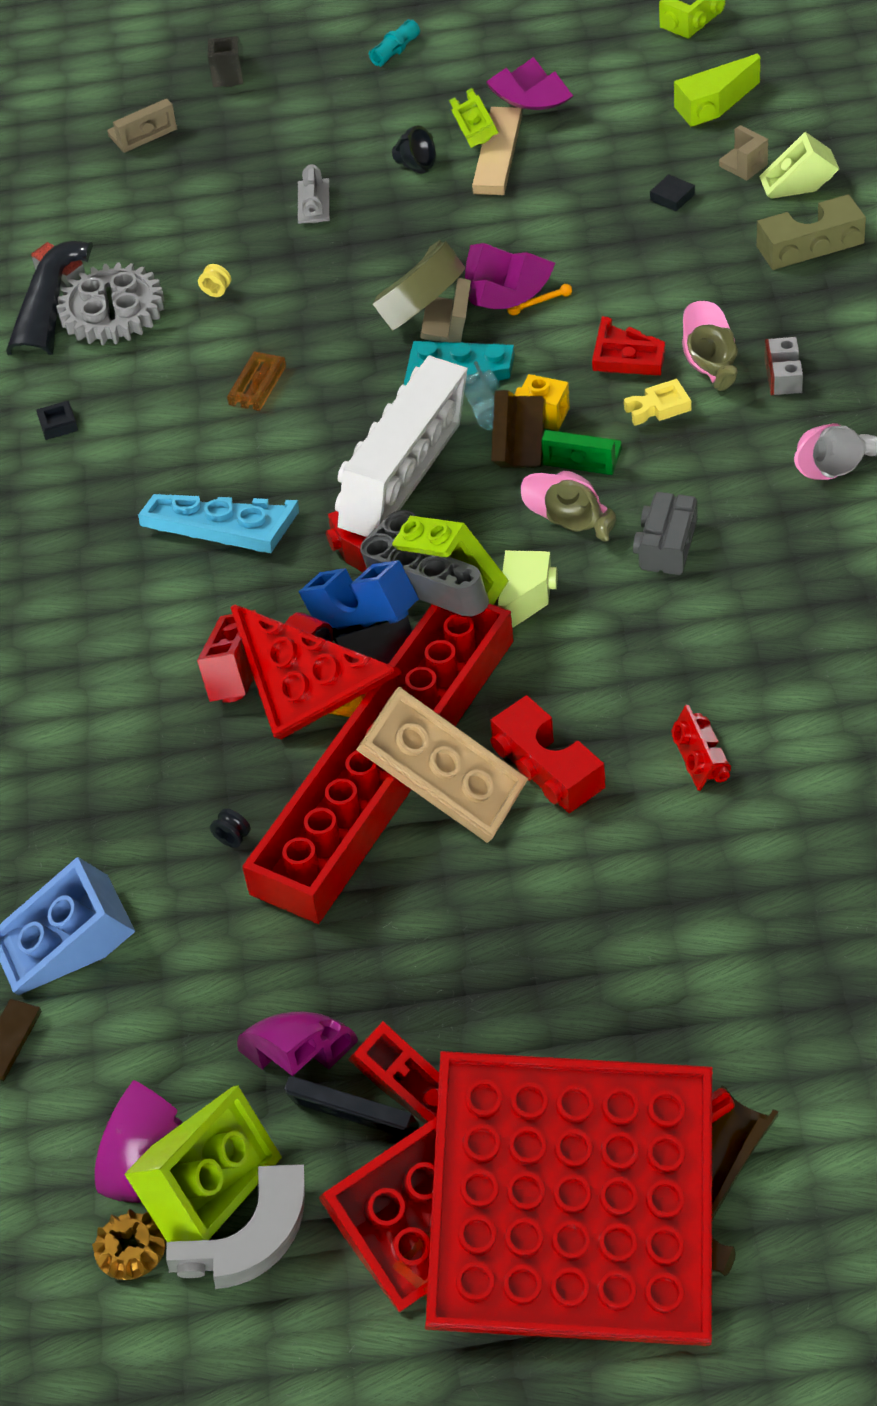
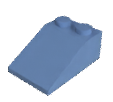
[0,857,135,995]

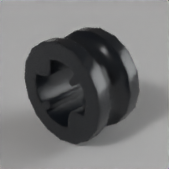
[210,809,251,848]

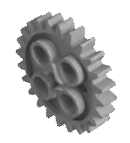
[56,262,165,345]

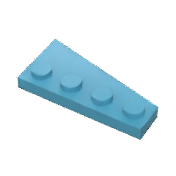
[138,494,299,553]

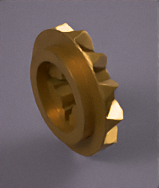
[92,1209,166,1280]

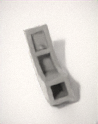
[166,1164,305,1289]

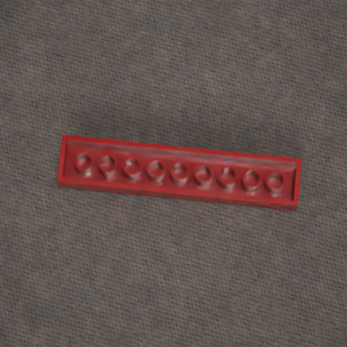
[242,604,514,925]

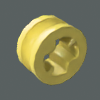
[198,264,231,297]

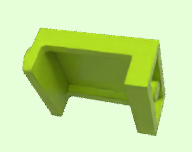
[392,516,509,605]

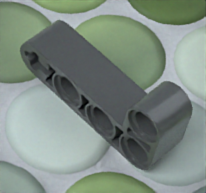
[360,510,489,617]

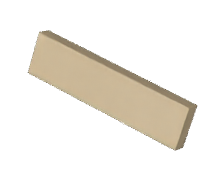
[472,107,522,195]

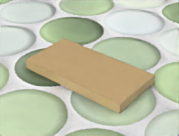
[356,687,528,843]

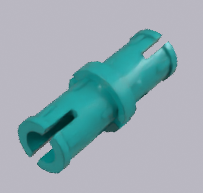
[368,19,420,67]

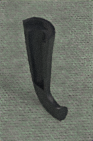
[6,241,93,355]

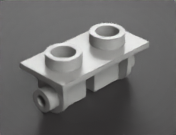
[298,164,330,224]

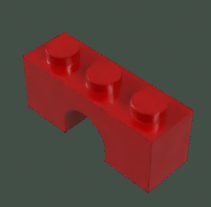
[490,695,606,814]

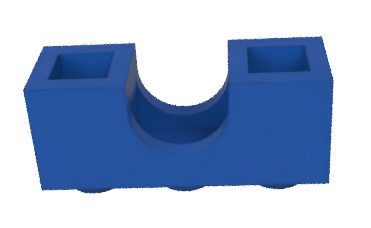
[299,560,419,630]

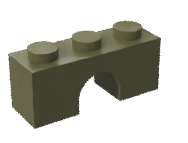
[756,194,866,270]

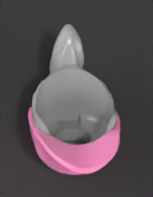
[794,423,877,480]

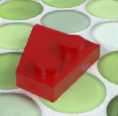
[592,316,665,376]

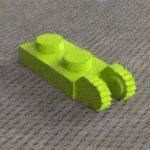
[449,88,499,148]

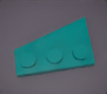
[403,341,515,386]

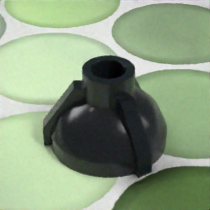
[392,125,436,174]

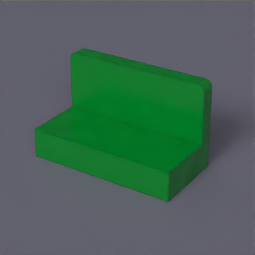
[542,430,622,475]

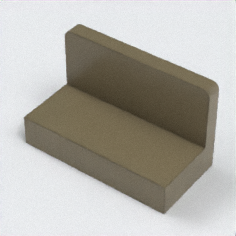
[108,98,177,153]
[420,278,471,343]

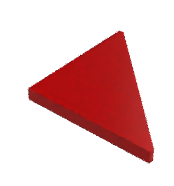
[230,605,401,740]

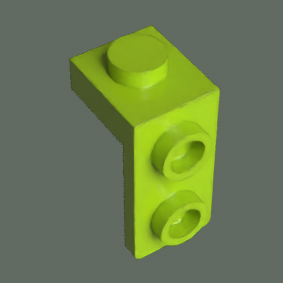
[659,0,726,39]

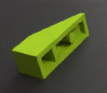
[674,53,761,127]

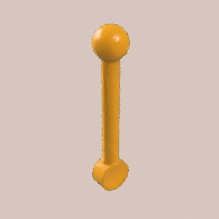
[507,284,572,315]

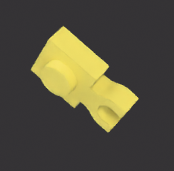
[624,379,691,426]

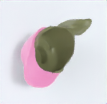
[682,301,738,391]
[521,471,616,541]

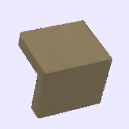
[719,125,768,181]

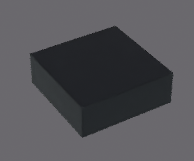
[650,174,695,211]
[36,401,78,440]

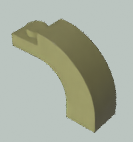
[373,240,465,331]

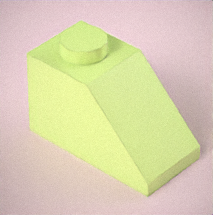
[759,132,839,199]
[498,550,558,628]

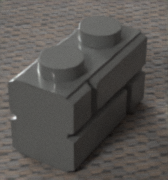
[633,492,698,575]

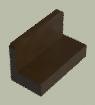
[491,390,546,468]

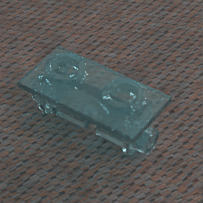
[464,361,501,430]

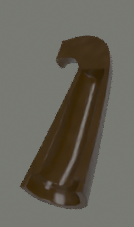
[712,1086,778,1276]

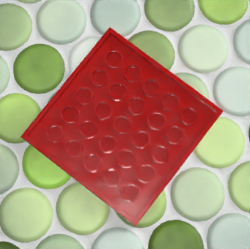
[425,1051,712,1346]

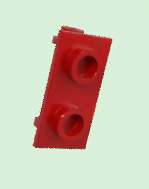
[671,705,731,791]

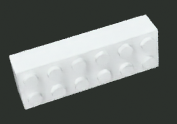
[335,355,468,537]

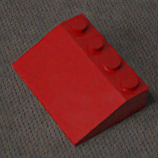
[319,1117,437,1312]

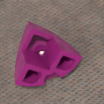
[486,57,573,110]
[465,243,555,309]
[237,1011,358,1076]
[95,1080,183,1203]

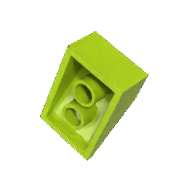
[124,1086,282,1242]

